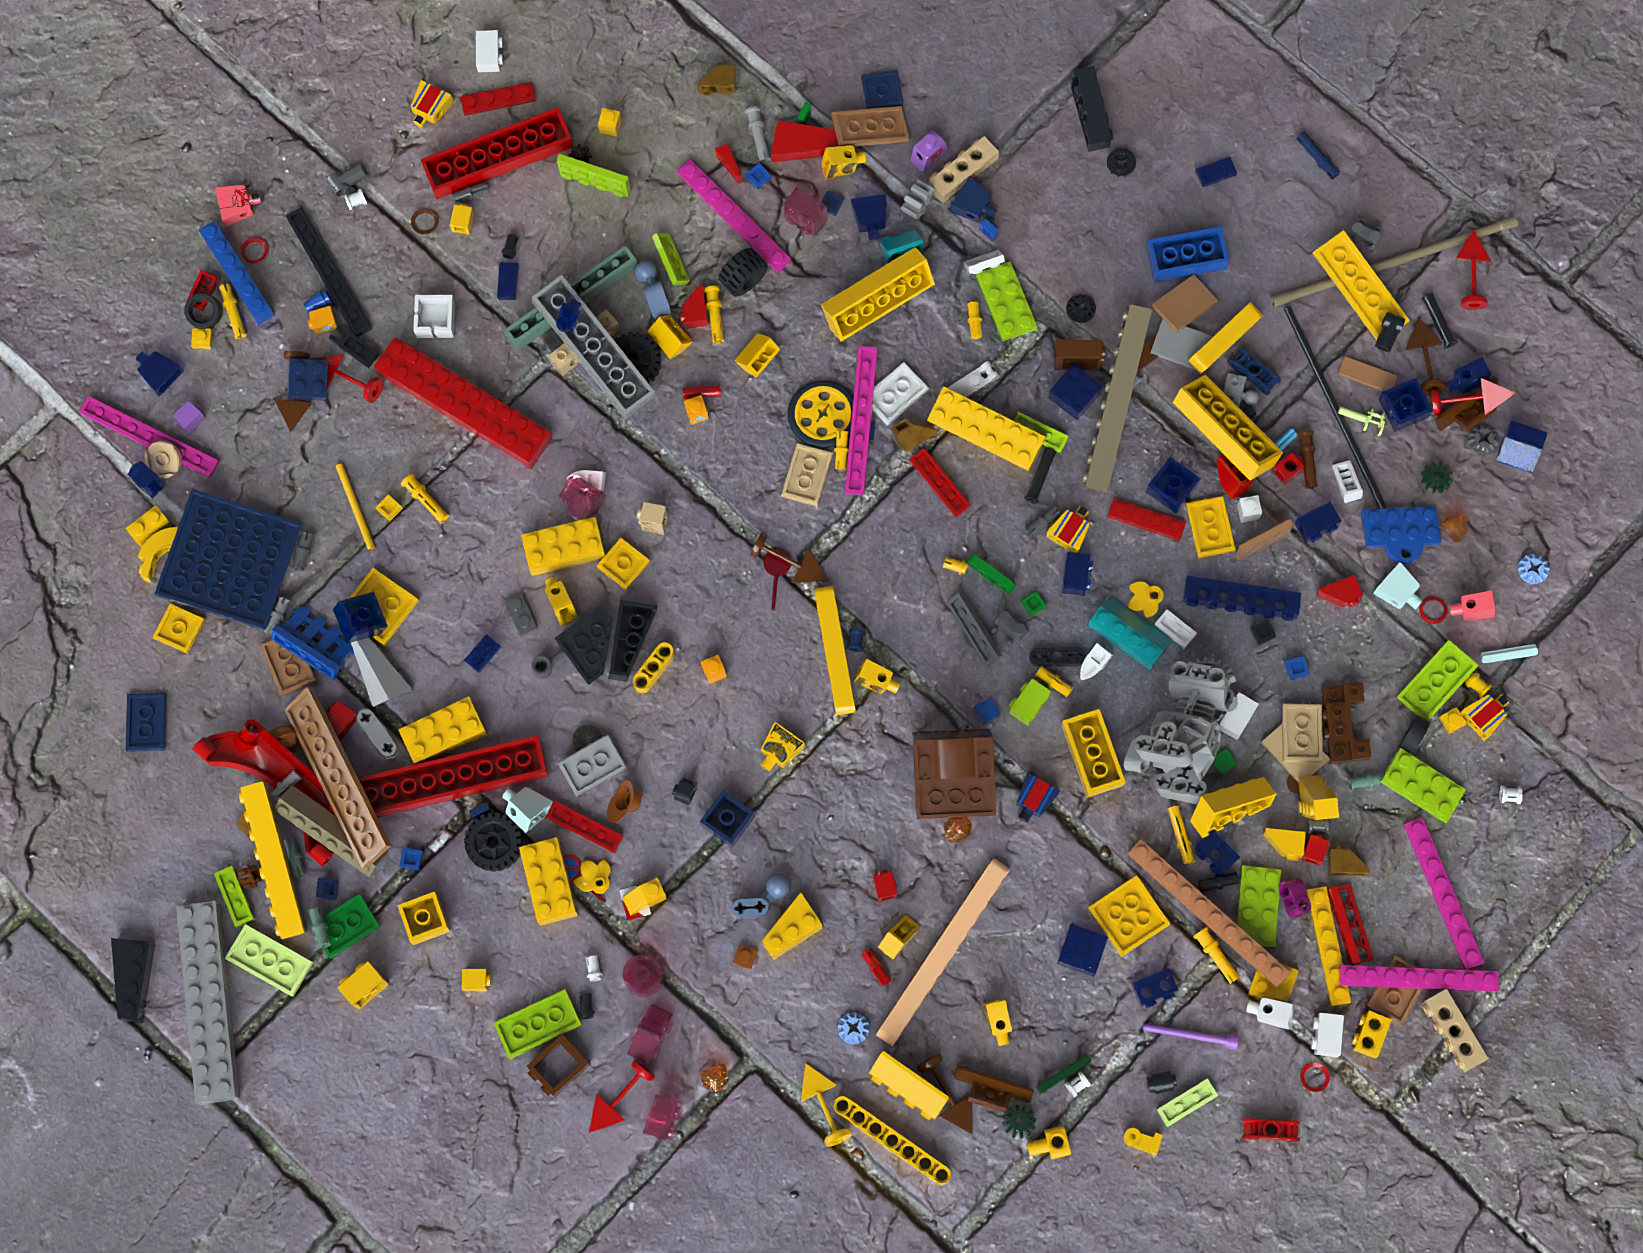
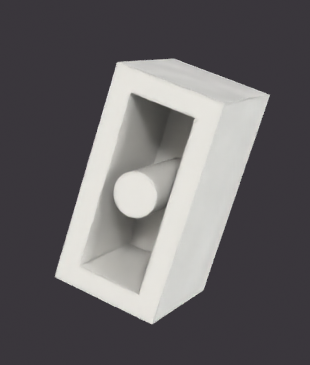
[476,30,503,72]
[1217,692,1259,740]
[1311,1013,1344,1057]

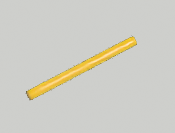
[336,463,375,551]

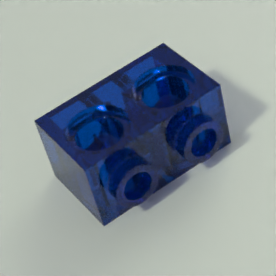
[128,460,165,499]
[1131,968,1178,1008]

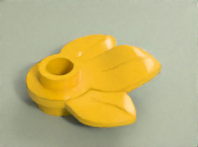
[1128,582,1164,618]
[574,860,611,894]

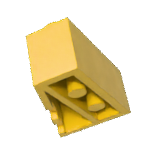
[762,893,823,960]

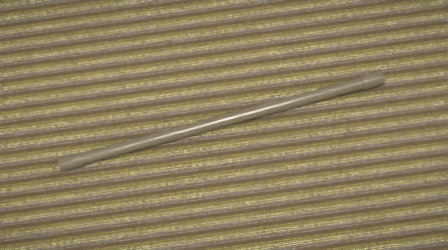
[1270,216,1518,307]

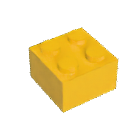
[397,891,451,945]
[337,962,389,1010]

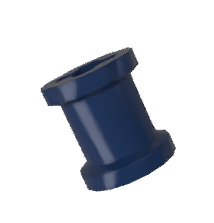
[846,629,866,652]

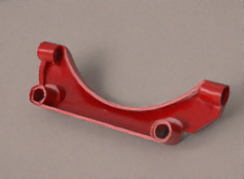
[192,719,336,866]

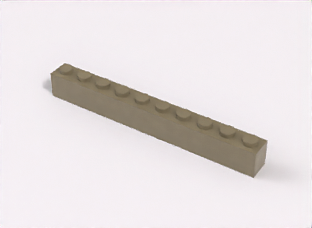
[1083,304,1152,493]

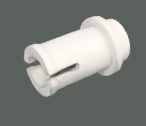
[585,955,603,982]

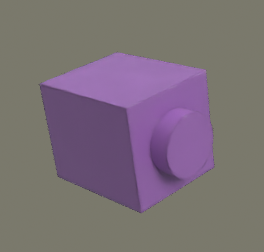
[172,400,205,434]

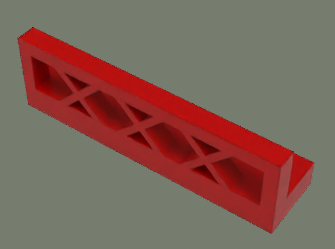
[1327,884,1374,966]

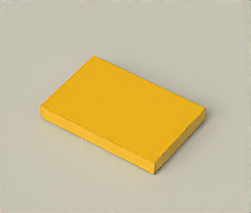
[1185,496,1236,558]

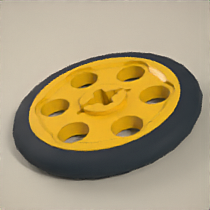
[787,380,854,448]

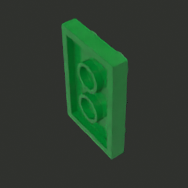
[309,894,381,959]

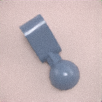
[634,260,671,320]
[731,874,791,918]

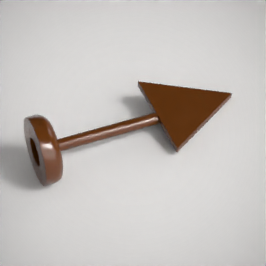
[1406,319,1447,396]
[274,351,312,432]
[750,532,829,583]
[917,1053,972,1134]

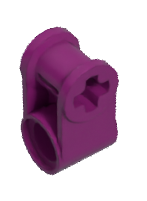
[1279,878,1311,918]

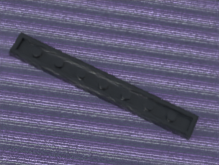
[286,207,372,337]

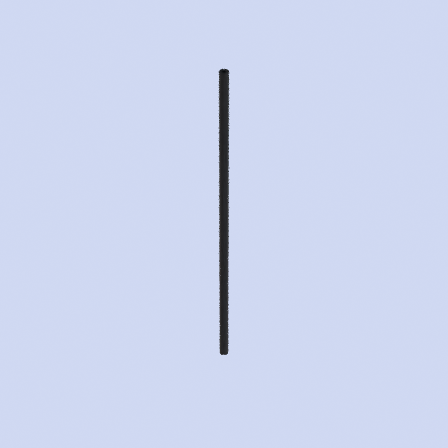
[1284,306,1409,558]

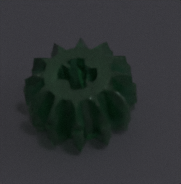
[1421,461,1453,494]
[1002,1104,1036,1139]

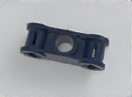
[1227,347,1281,395]

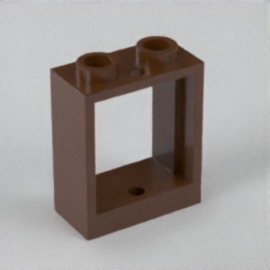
[1054,340,1105,370]
[527,1034,590,1097]

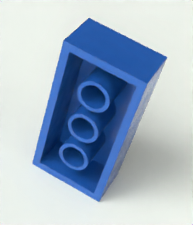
[1146,227,1229,282]

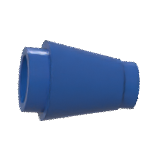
[303,290,333,312]

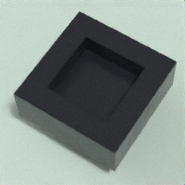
[1250,620,1276,646]

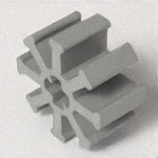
[901,178,936,220]

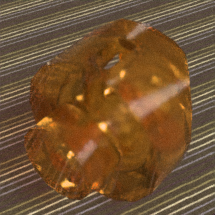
[1439,513,1468,543]
[943,817,972,843]
[700,1062,729,1093]

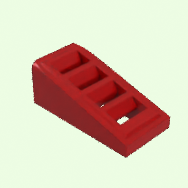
[715,144,742,184]
[186,270,221,311]

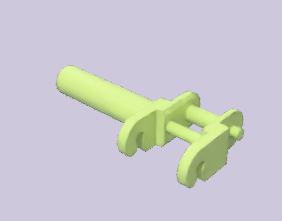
[1338,406,1385,436]

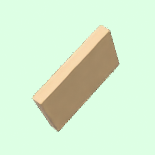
[781,443,833,507]
[1282,703,1323,763]
[1261,724,1330,782]

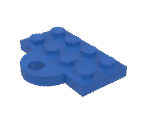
[1360,506,1441,564]

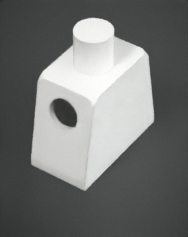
[1247,998,1294,1030]

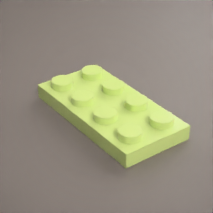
[225,924,313,997]

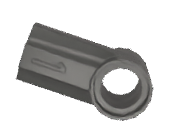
[326,163,366,197]

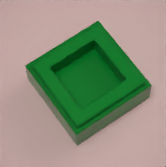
[797,102,812,125]
[1020,591,1047,618]
[1213,748,1238,776]

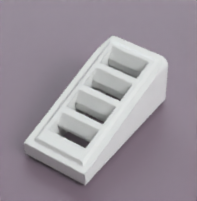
[1332,460,1363,503]

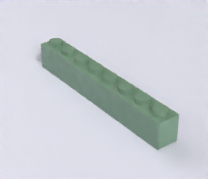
[504,245,637,352]

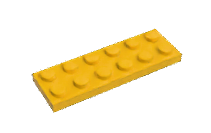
[1313,230,1410,341]

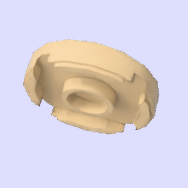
[145,440,182,478]

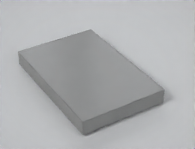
[1150,318,1213,370]
[557,734,627,796]

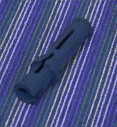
[1296,131,1341,180]

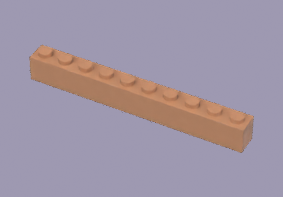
[1128,840,1290,989]

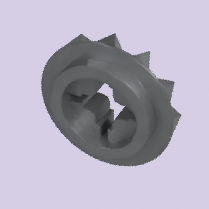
[1468,424,1499,454]

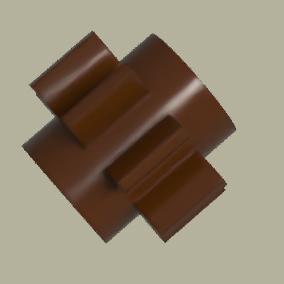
[237,864,262,889]

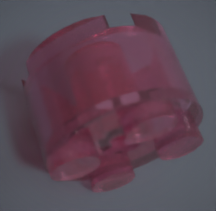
[623,955,664,998]

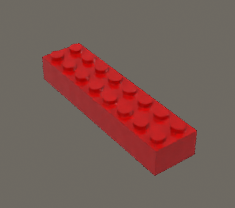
[420,107,573,200]

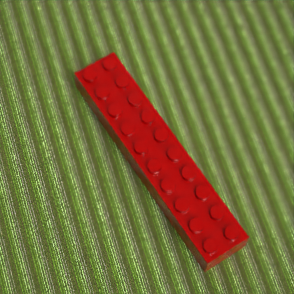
[373,337,552,469]
[358,735,549,818]

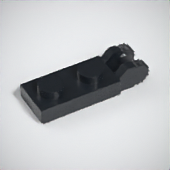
[328,326,380,369]

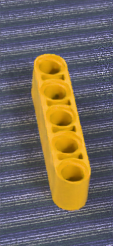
[1188,302,1263,374]

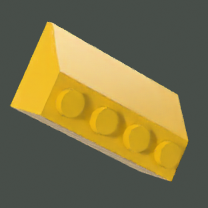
[869,1051,949,1120]

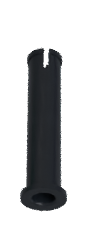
[1422,293,1458,349]
[1024,447,1056,504]

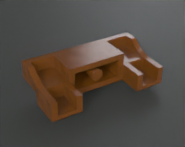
[1321,682,1371,764]

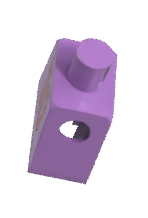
[910,130,948,173]

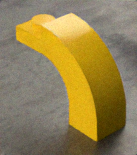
[138,527,178,582]

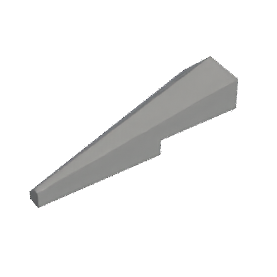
[342,614,414,707]

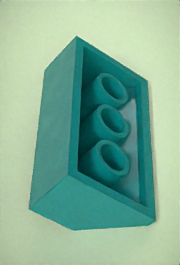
[1088,596,1173,671]

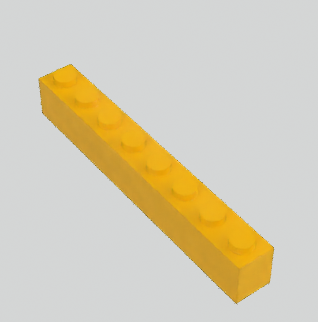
[239,781,307,940]

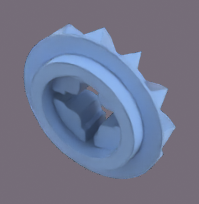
[1518,553,1550,584]
[838,1012,869,1044]

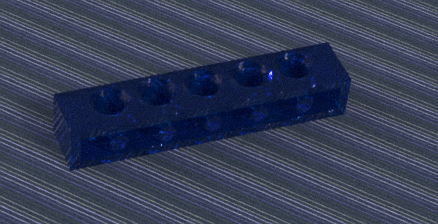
[1182,576,1302,621]

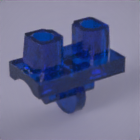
[556,299,581,332]
[464,634,501,673]

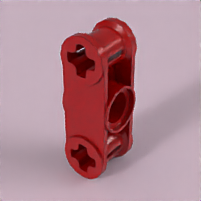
[1241,1118,1300,1142]

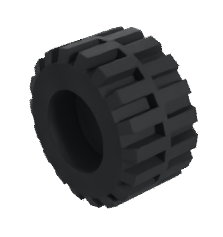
[718,247,768,297]

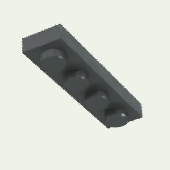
[946,591,1002,667]

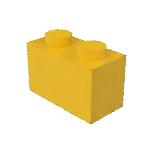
[125,505,172,547]

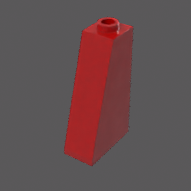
[771,121,838,162]

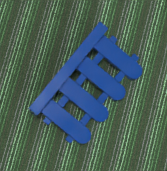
[271,607,354,681]

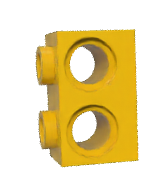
[1352,1011,1392,1059]

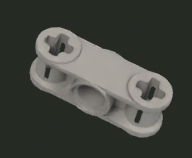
[357,709,399,760]

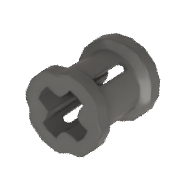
[1307,818,1329,834]

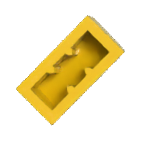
[647,314,693,359]
[734,333,780,377]

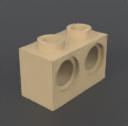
[637,502,668,535]

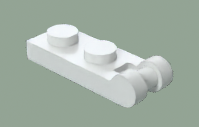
[948,361,1000,398]

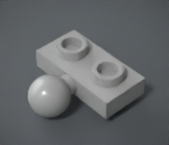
[1223,373,1259,408]

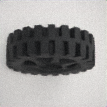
[614,332,661,385]
[464,813,523,872]

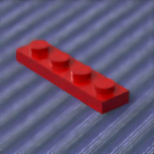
[460,82,536,116]
[909,448,971,518]
[1108,498,1186,541]
[545,801,624,854]

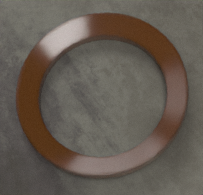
[411,209,438,235]

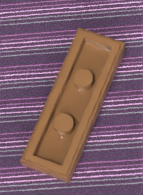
[1338,356,1398,394]

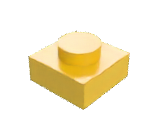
[191,328,213,349]
[375,494,403,522]
[1439,707,1467,734]

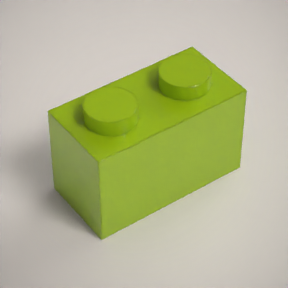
[1009,678,1051,726]

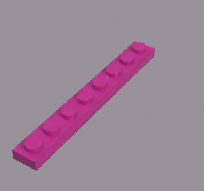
[677,159,791,273]
[845,346,878,495]
[79,396,220,478]
[1403,817,1484,970]
[1339,965,1499,992]

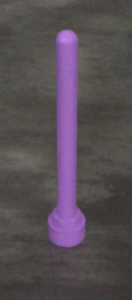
[1143,1023,1239,1050]

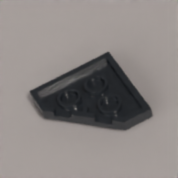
[554,605,613,685]

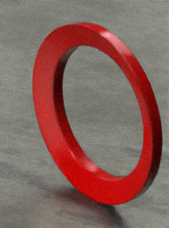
[241,238,268,264]
[1419,597,1448,624]
[1300,1063,1330,1092]

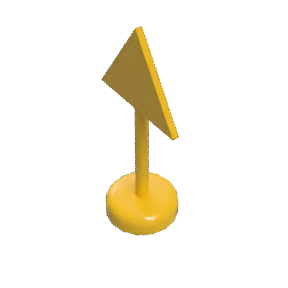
[801,1063,852,1147]

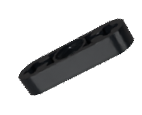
[1029,647,1085,667]

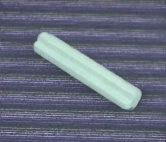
[1480,644,1538,664]

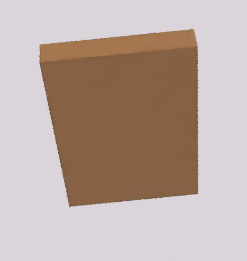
[1152,274,1218,333]
[1236,519,1294,561]
[260,640,317,697]
[1366,955,1422,1027]

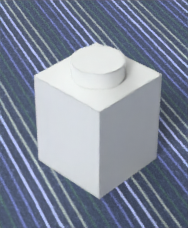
[1237,495,1262,523]

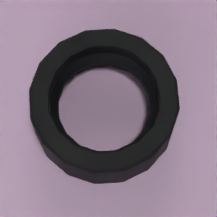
[184,293,222,329]
[1399,715,1431,754]

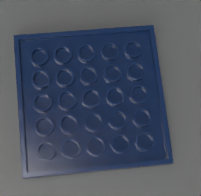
[154,489,302,630]

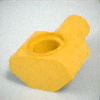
[1026,1125,1071,1160]

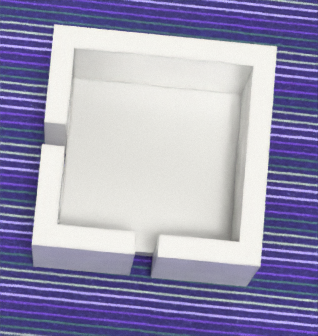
[414,295,455,338]

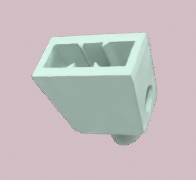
[1373,562,1423,609]
[503,787,553,833]

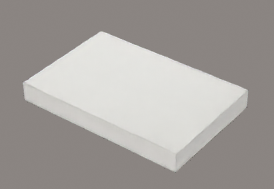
[872,362,929,426]

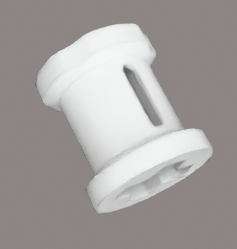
[344,189,367,210]
[1499,785,1523,804]
[1064,1071,1091,1097]

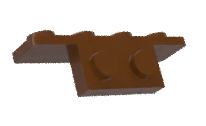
[1436,376,1498,432]
[954,1066,1034,1113]

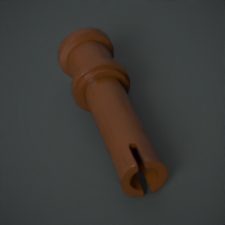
[1297,430,1318,489]

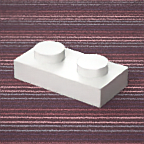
[964,250,1005,274]
[1154,610,1197,649]

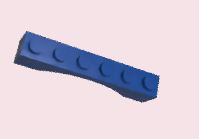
[199,221,274,325]

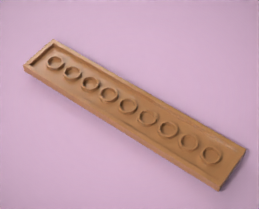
[284,687,391,868]

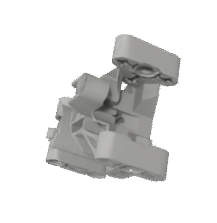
[1124,657,1238,805]

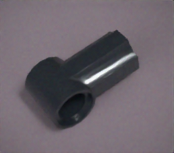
[1375,312,1405,352]

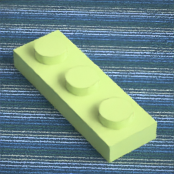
[1156,1078,1218,1127]

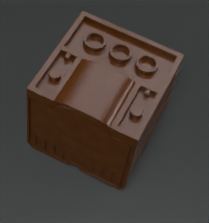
[912,729,996,819]

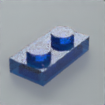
[1195,157,1237,188]
[497,262,519,300]

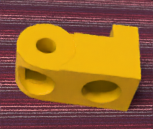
[1123,1128,1163,1156]

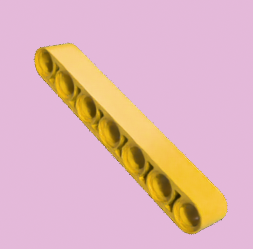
[814,585,855,716]
[834,1096,951,1185]

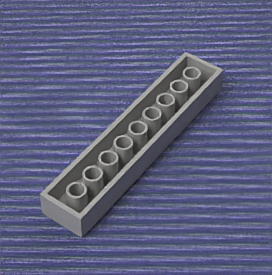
[176,901,240,1105]

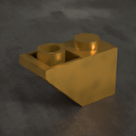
[698,65,735,95]
[890,418,938,452]

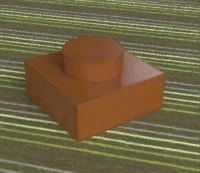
[732,944,758,970]

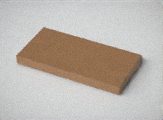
[831,106,910,146]

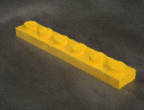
[1306,886,1351,1007]

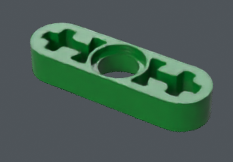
[966,554,1016,595]

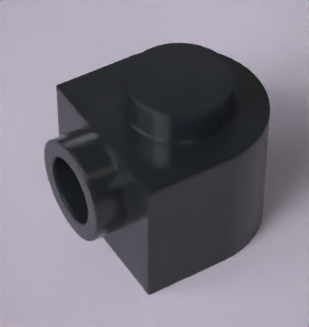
[672,778,697,805]

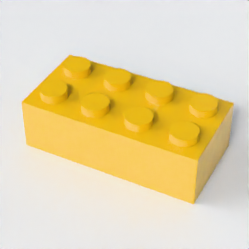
[521,517,605,576]
[399,696,487,764]
[1061,709,1125,798]
[519,837,578,926]

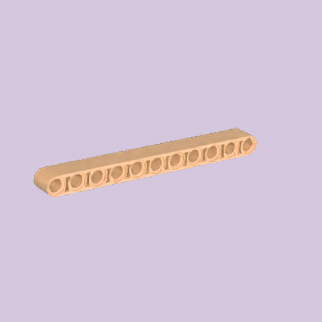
[876,858,1010,1047]

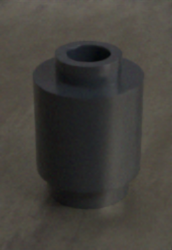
[1147,1071,1177,1094]

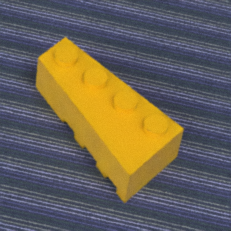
[1298,775,1339,820]
[1190,777,1277,838]

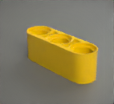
[633,642,674,694]

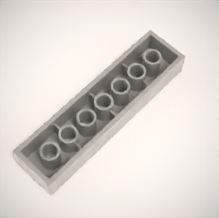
[532,275,655,419]

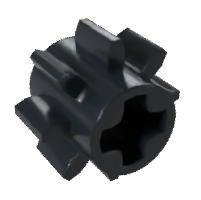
[568,143,592,163]

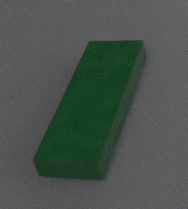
[1037,1055,1091,1095]

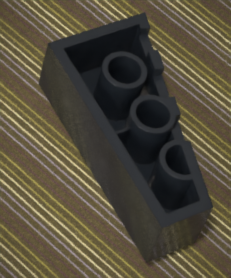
[1070,66,1113,152]
[608,600,658,682]
[111,938,155,1023]

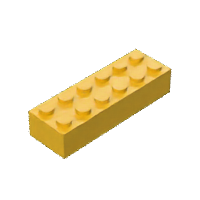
[821,247,935,341]
[1173,375,1283,481]
[927,386,1047,471]

